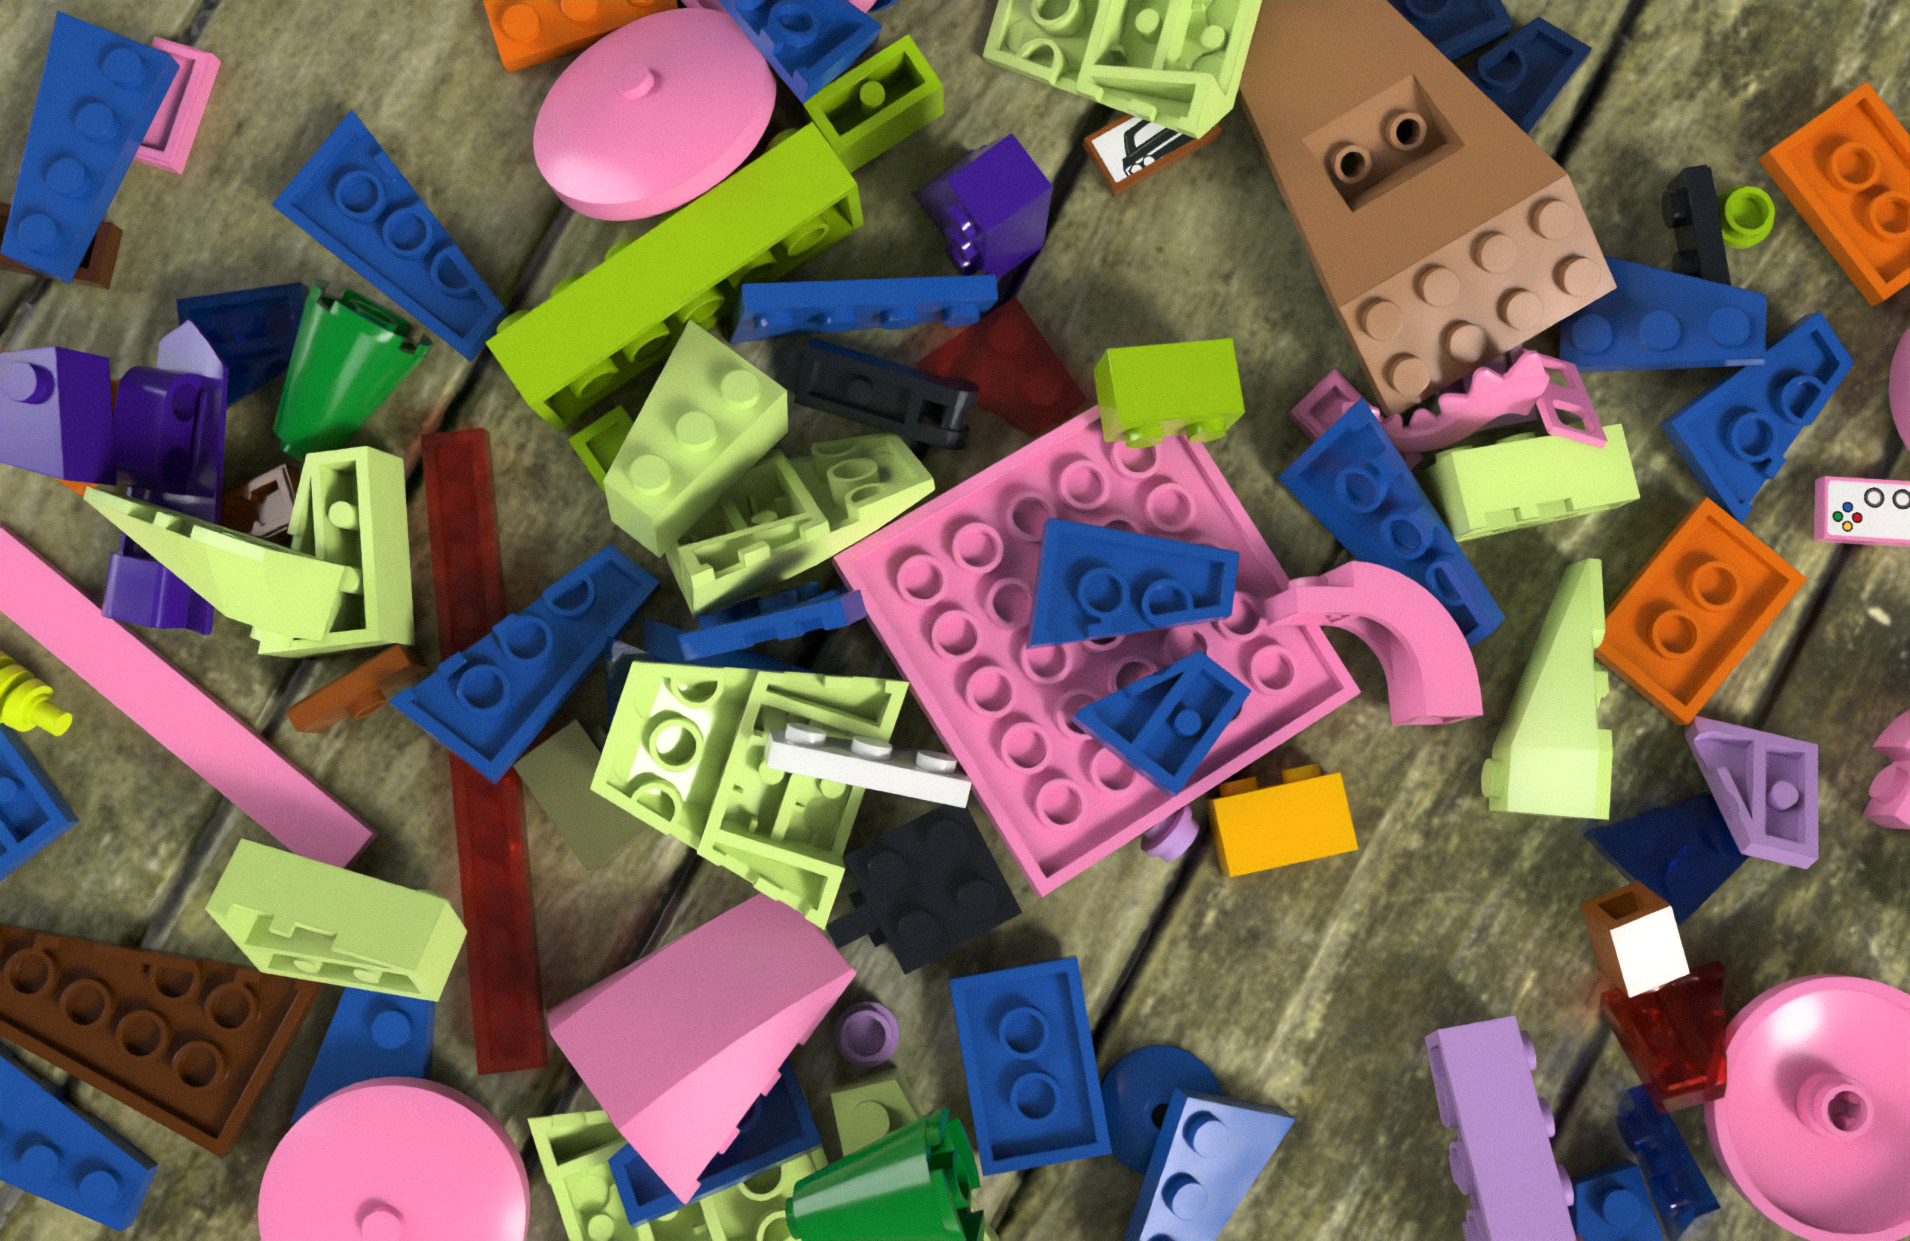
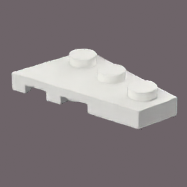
[764,723,972,808]

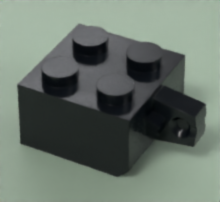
[826,804,1022,975]

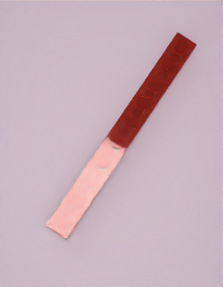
[420,428,549,1075]

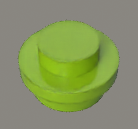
[1716,186,1775,249]

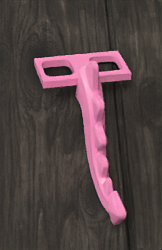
[1341,348,1608,452]

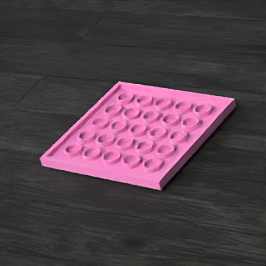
[831,404,1361,898]

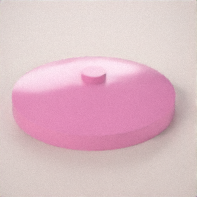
[533,8,776,221]
[1703,974,1910,1241]
[258,1077,530,1241]

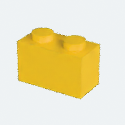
[1204,763,1358,877]

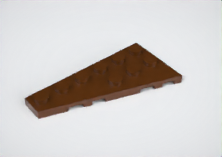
[0,923,326,1158]

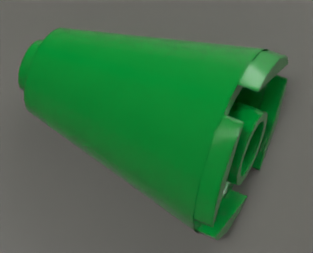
[273,279,433,462]
[785,1107,985,1241]

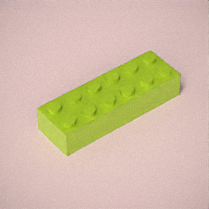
[485,121,864,432]

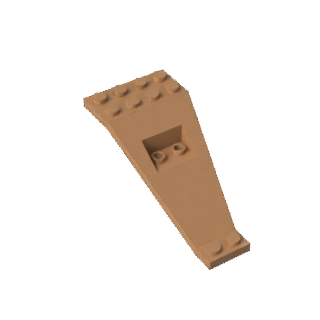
[1236,0,1617,417]

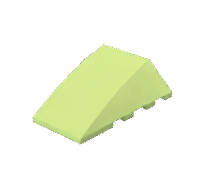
[982,0,1262,139]
[665,432,935,617]
[590,660,909,930]
[527,1085,829,1241]

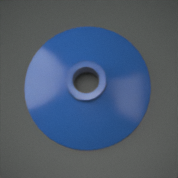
[1100,1045,1223,1175]

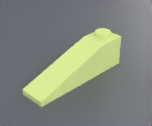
[83,486,345,648]
[1481,558,1613,820]

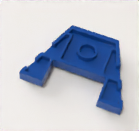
[678,581,867,661]

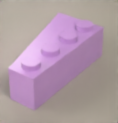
[1425,1016,1586,1241]

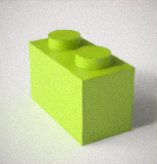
[802,34,944,173]
[1093,338,1245,449]

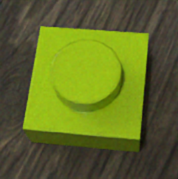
[568,404,634,494]

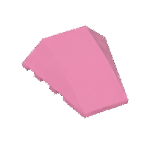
[546,892,857,1204]

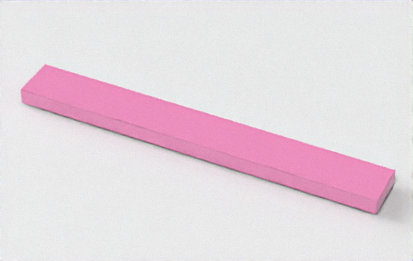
[0,521,379,870]

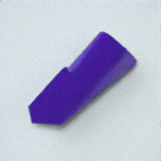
[101,319,229,635]

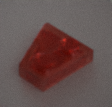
[916,297,1086,438]
[1599,961,1728,1115]

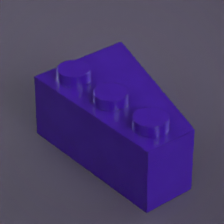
[911,133,1053,281]
[0,346,117,486]

